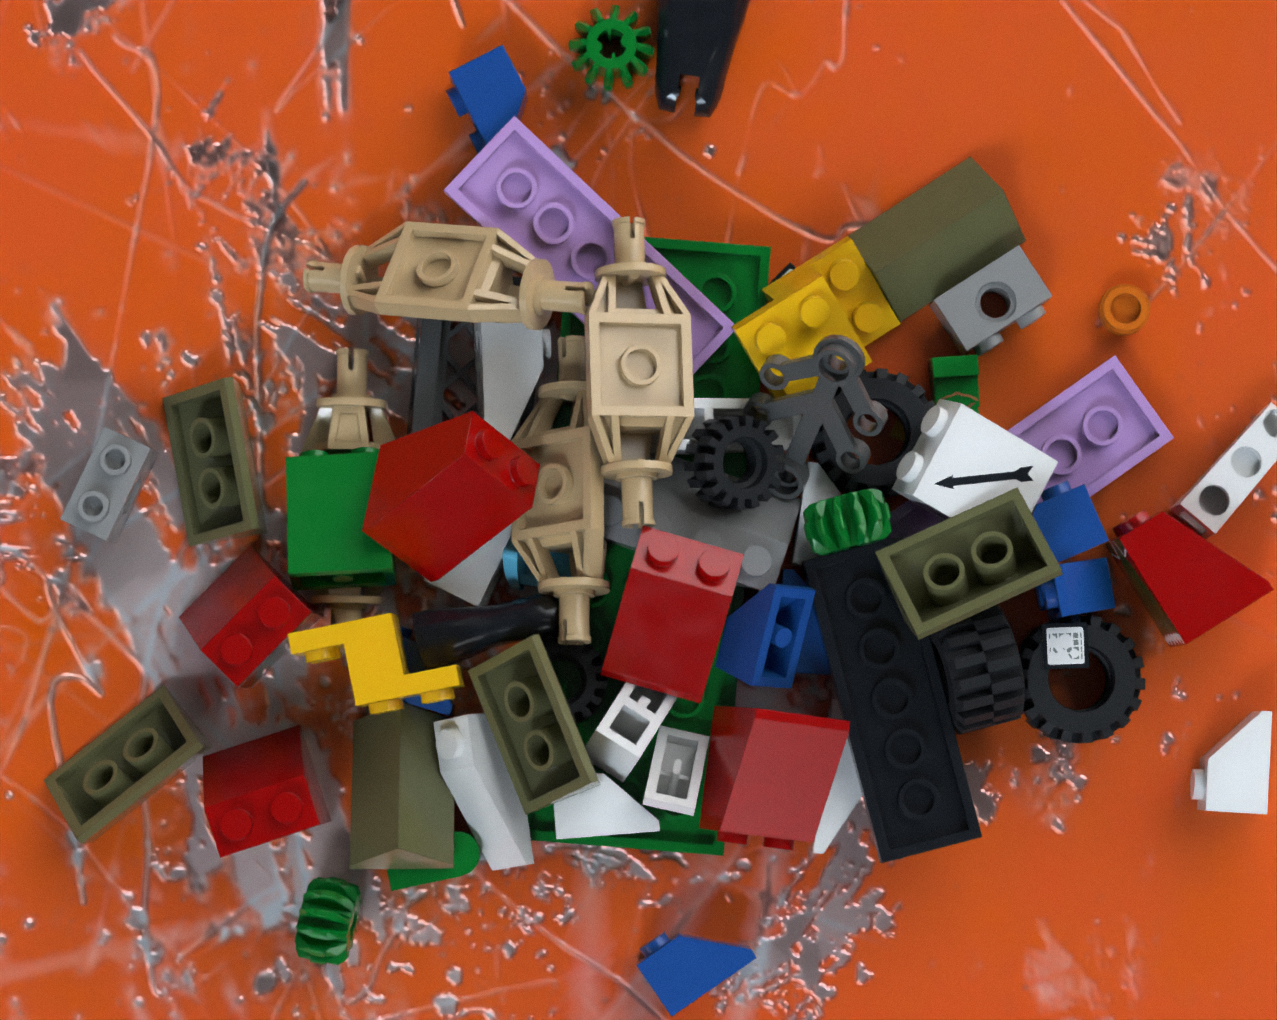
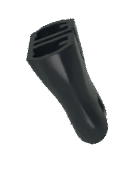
[655,0,750,118]
[412,594,559,670]

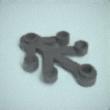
[743,335,888,499]

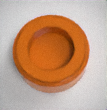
[1098,284,1151,336]

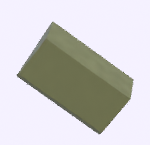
[848,157,1026,322]
[163,377,267,547]
[875,487,1063,640]
[468,634,601,815]
[44,685,213,844]
[350,703,455,870]

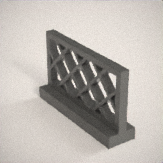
[406,276,536,440]

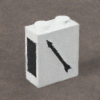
[892,399,1058,520]

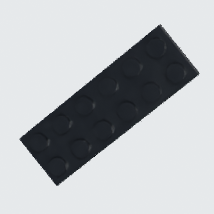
[801,536,982,863]

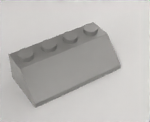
[604,455,802,592]

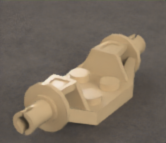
[584,217,695,529]
[303,221,595,331]
[511,335,611,645]
[301,348,399,655]

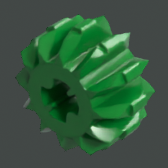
[569,5,655,93]
[803,488,892,555]
[295,877,361,965]

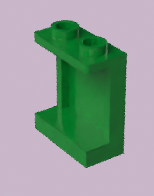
[286,447,397,591]

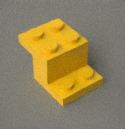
[731,236,900,398]
[288,613,465,715]

